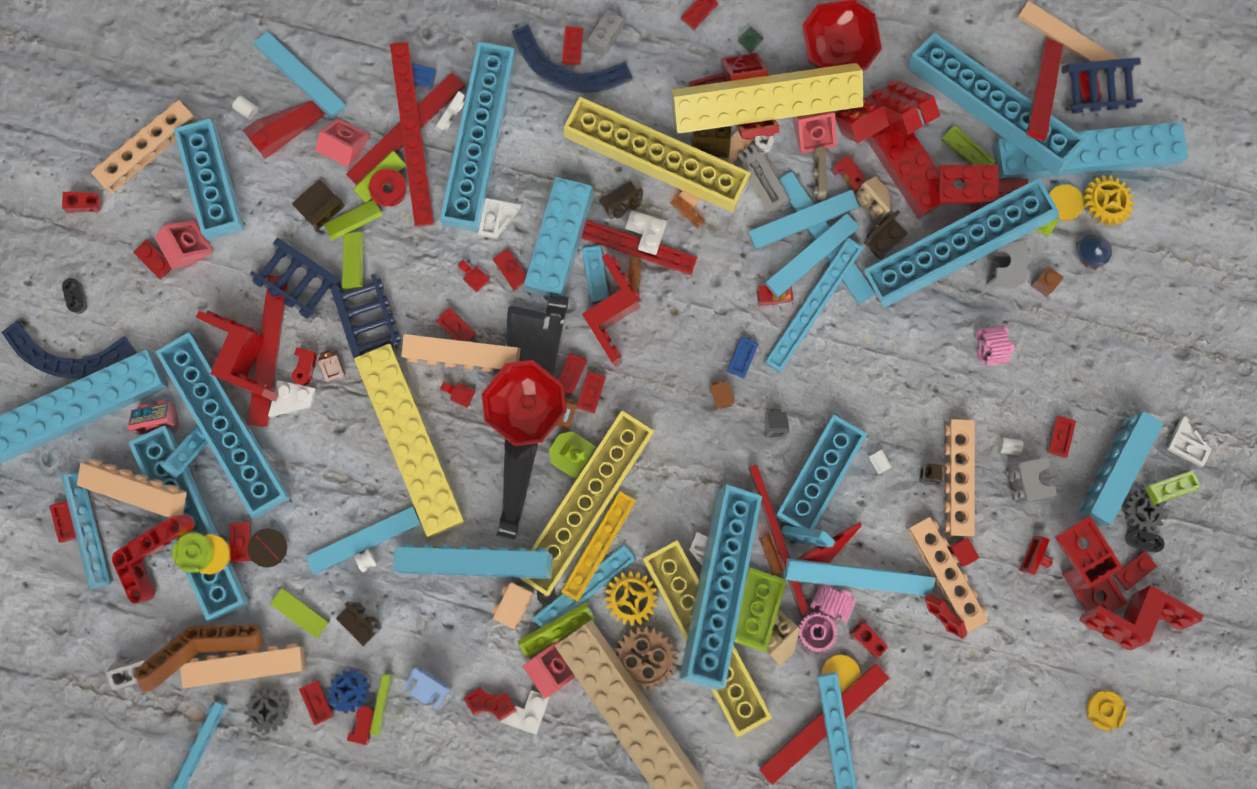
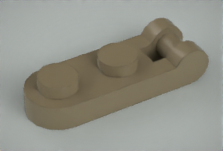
[812,147,826,200]

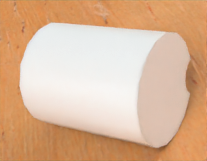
[232,96,258,120]
[999,437,1024,457]
[868,449,892,475]

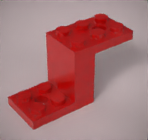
[721,53,780,140]
[939,165,1028,213]
[582,253,641,367]
[196,310,279,402]
[1055,516,1128,613]
[1079,585,1204,650]

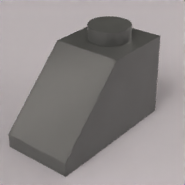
[765,409,789,437]

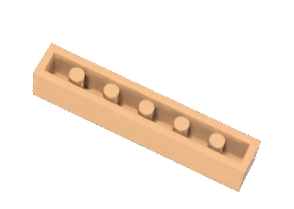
[401,334,521,372]
[77,459,187,518]
[180,643,306,688]

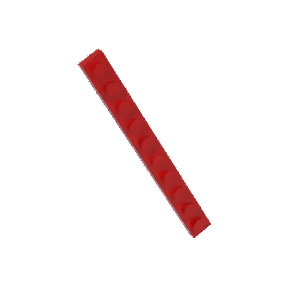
[390,42,434,227]

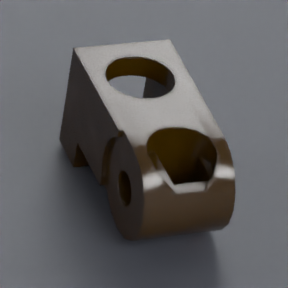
[919,464,943,485]

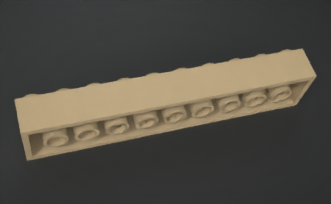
[555,620,707,789]

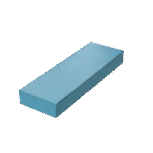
[582,245,609,304]
[161,427,208,478]
[781,526,835,547]

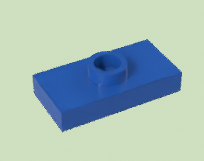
[411,63,437,88]
[726,336,759,379]

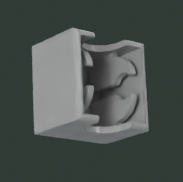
[987,241,1030,288]
[1007,458,1057,504]

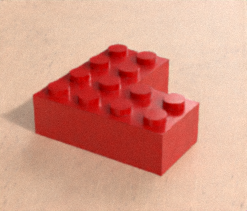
[835,80,941,143]

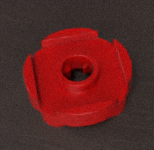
[368,169,406,207]

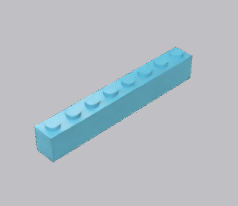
[393,544,553,579]

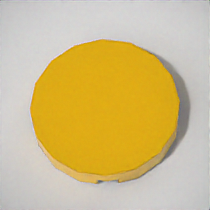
[1049,184,1084,222]
[200,534,230,574]
[821,654,861,694]
[1086,690,1127,731]

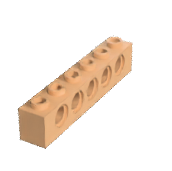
[91,100,198,194]
[944,419,975,537]
[906,517,988,633]

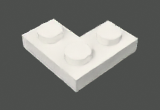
[434,92,465,133]
[626,210,667,255]
[499,690,550,735]

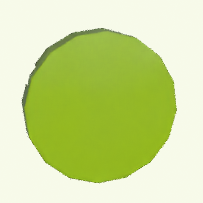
[172,532,214,573]

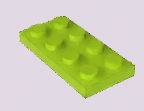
[734,567,787,652]

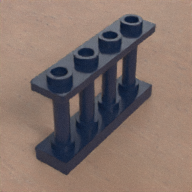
[1061,57,1143,114]
[250,237,342,320]
[330,274,401,359]

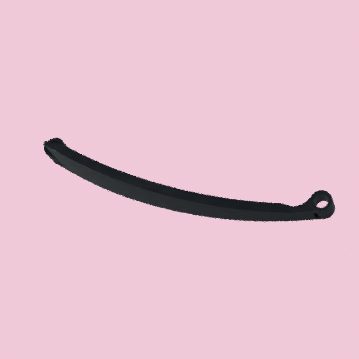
[496,293,569,540]

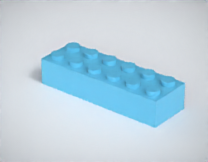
[174,118,244,240]
[524,177,594,296]
[1078,411,1164,527]
[775,414,867,529]

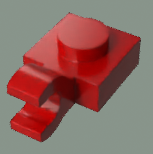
[458,260,490,293]
[440,382,476,409]

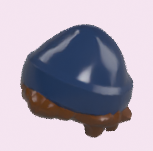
[1076,235,1112,270]

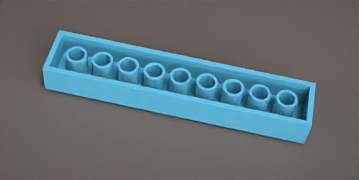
[908,33,1086,176]
[440,42,516,232]
[992,122,1188,179]
[864,178,1059,308]
[155,332,291,518]
[0,349,168,464]
[128,425,249,621]
[679,485,762,690]

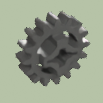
[1123,489,1168,532]
[244,689,289,734]

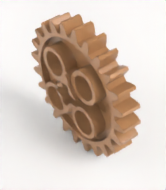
[615,625,678,691]

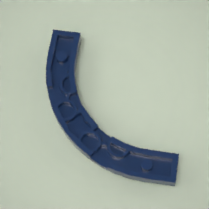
[511,24,633,93]
[1,321,138,379]

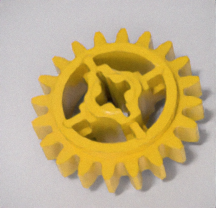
[1082,175,1135,227]
[604,571,659,626]

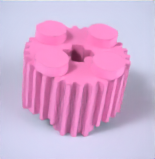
[975,325,1015,366]
[810,584,856,624]
[797,612,838,652]

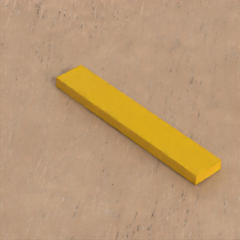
[561,491,637,602]

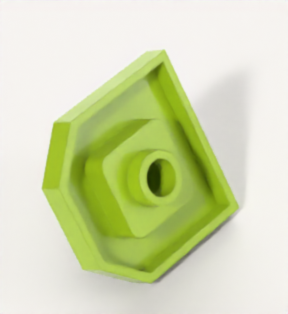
[549,431,597,480]

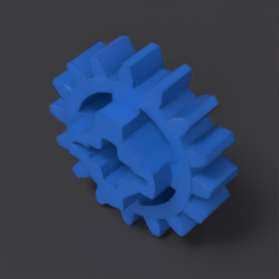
[327,669,371,714]

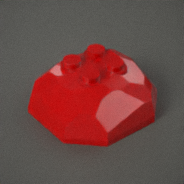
[802,0,882,71]
[481,360,567,446]

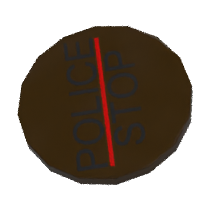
[247,528,288,568]

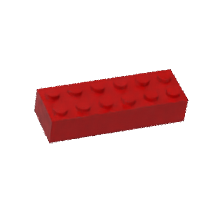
[866,126,943,219]

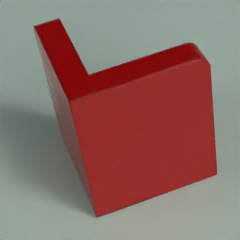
[947,538,980,567]

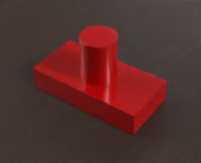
[1019,535,1053,575]

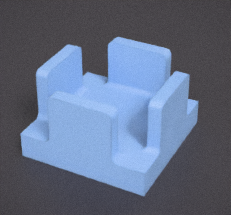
[403,667,452,710]

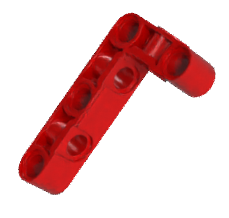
[112,514,194,604]

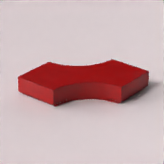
[924,593,967,639]
[463,687,517,721]

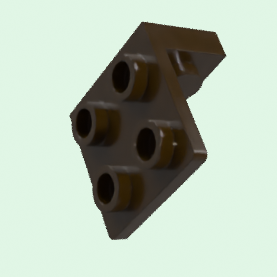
[692,126,732,158]
[292,180,345,231]
[599,181,643,220]
[864,210,908,260]
[336,601,381,647]

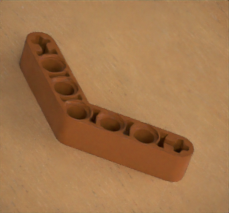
[134,623,264,692]

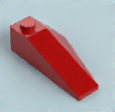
[242,100,325,159]
[796,522,862,583]

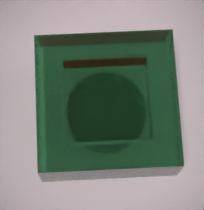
[738,26,764,53]

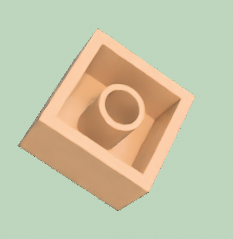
[492,582,534,629]

